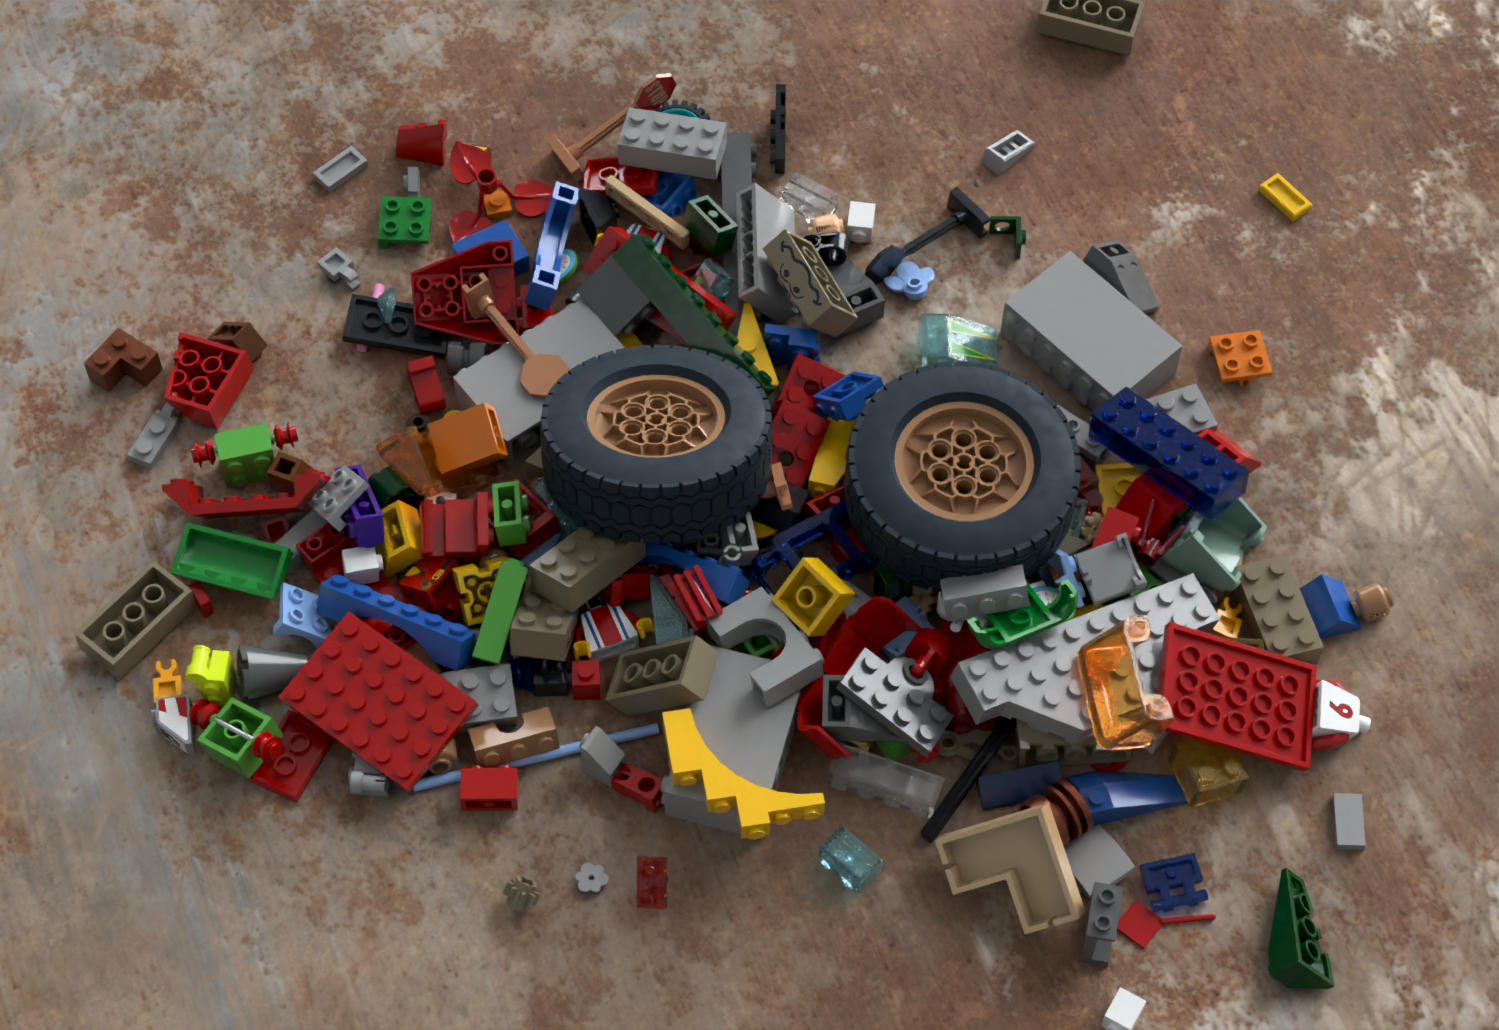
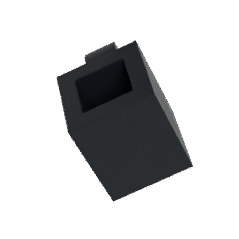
[533,659,572,697]

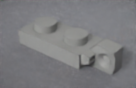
[127,402,180,469]

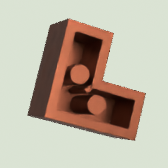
[84,328,163,392]

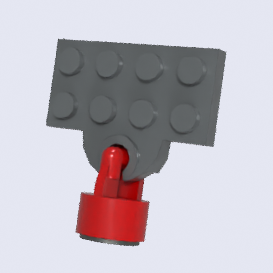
[836,628,954,757]

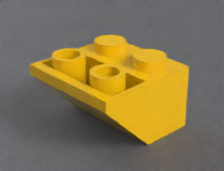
[376,500,423,578]

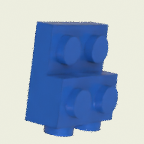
[640,171,698,217]
[764,324,821,373]
[812,371,884,422]

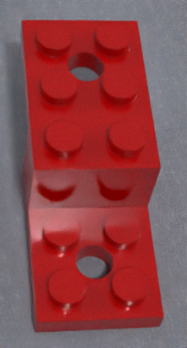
[769,353,845,488]

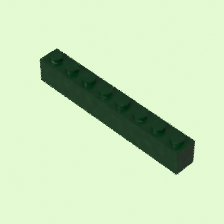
[612,234,776,397]

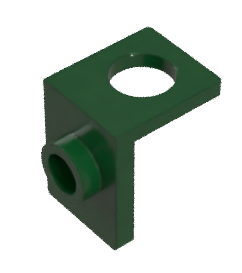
[989,216,1026,258]

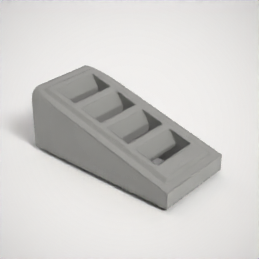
[982,130,1035,175]

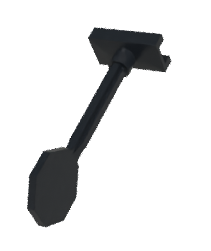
[865,187,991,285]

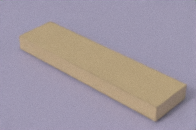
[606,175,689,250]

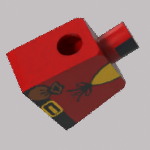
[397,558,460,612]

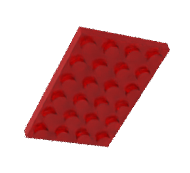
[278,611,479,793]
[1155,622,1317,772]

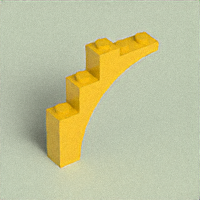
[662,708,825,840]

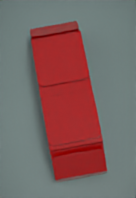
[796,596,922,759]

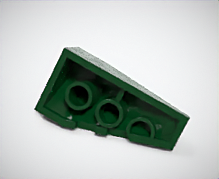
[1268,868,1334,989]

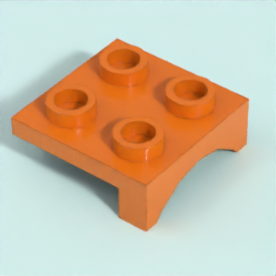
[1207,330,1273,386]

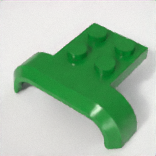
[967,579,1078,649]

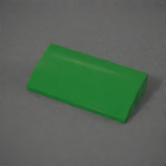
[170,522,294,600]

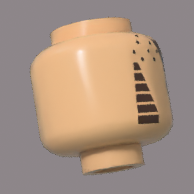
[808,214,845,234]

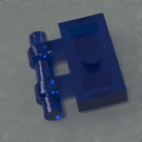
[1139,853,1208,913]

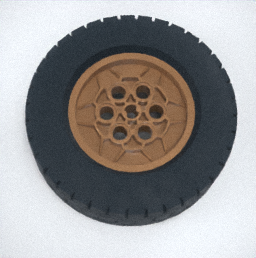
[540,345,772,543]
[844,361,1081,592]

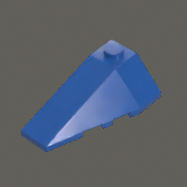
[1067,770,1191,826]

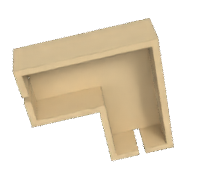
[935,803,1086,934]

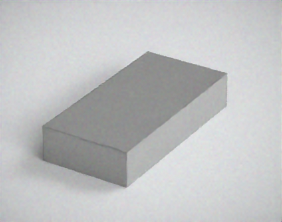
[313,145,368,193]
[1332,793,1366,850]

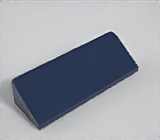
[976,761,1062,811]

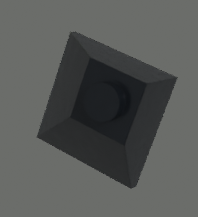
[578,188,620,248]

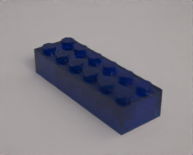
[1089,386,1249,521]

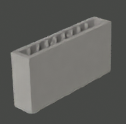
[736,183,798,324]

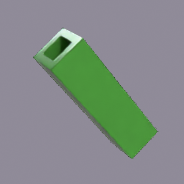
[472,558,528,665]

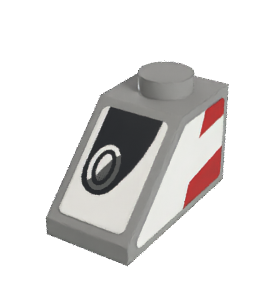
[151,694,196,756]

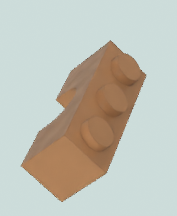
[468,707,560,768]

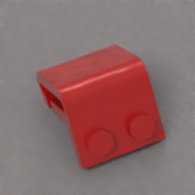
[420,492,494,558]

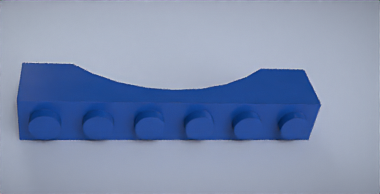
[524,181,578,311]
[635,540,749,607]
[316,575,476,671]

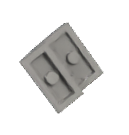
[1064,824,1136,899]

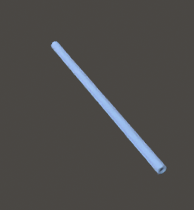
[414,723,659,792]

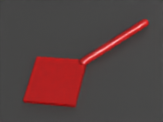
[1117,900,1216,949]

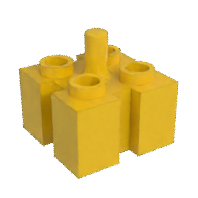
[452,556,519,626]

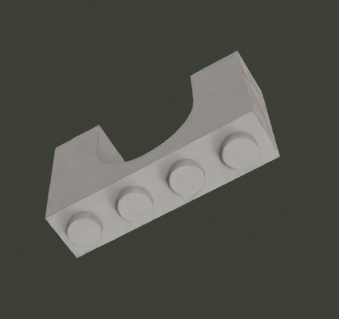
[706,586,824,708]

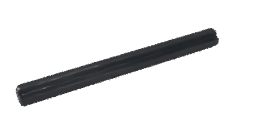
[920,717,1016,843]

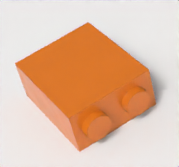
[427,403,508,478]

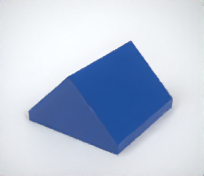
[1299,574,1362,639]

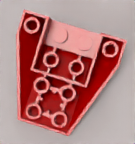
[410,240,519,345]

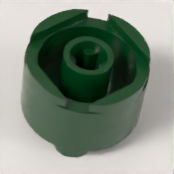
[368,458,430,513]

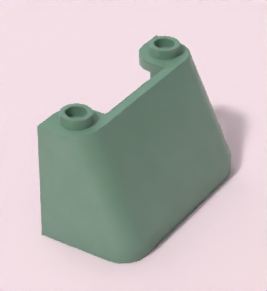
[1160,481,1267,592]

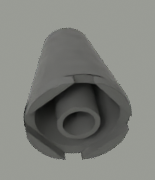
[237,645,308,701]

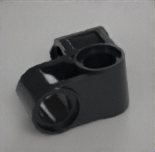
[802,232,850,266]

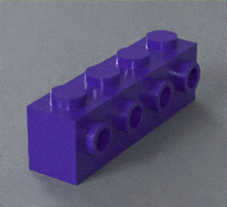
[334,465,385,548]

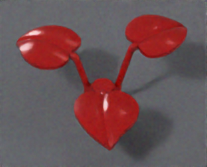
[449,141,553,243]

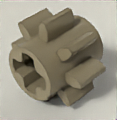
[502,876,541,912]

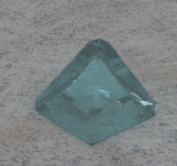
[377,287,396,323]

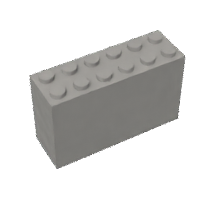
[1001,251,1182,427]
[453,299,625,469]
[660,645,806,840]

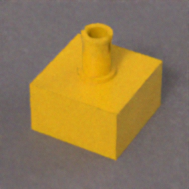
[771,558,856,636]

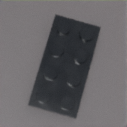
[342,294,450,359]

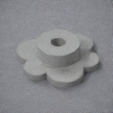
[575,863,609,893]

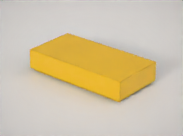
[1259,173,1312,222]

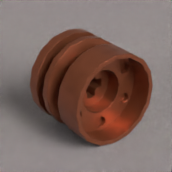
[1019,779,1094,847]

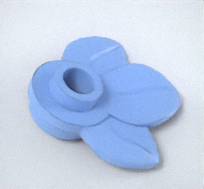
[884,261,935,300]

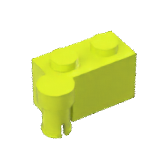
[185,645,237,708]

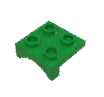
[377,196,432,249]

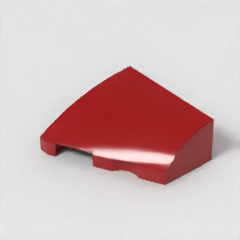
[396,119,448,166]

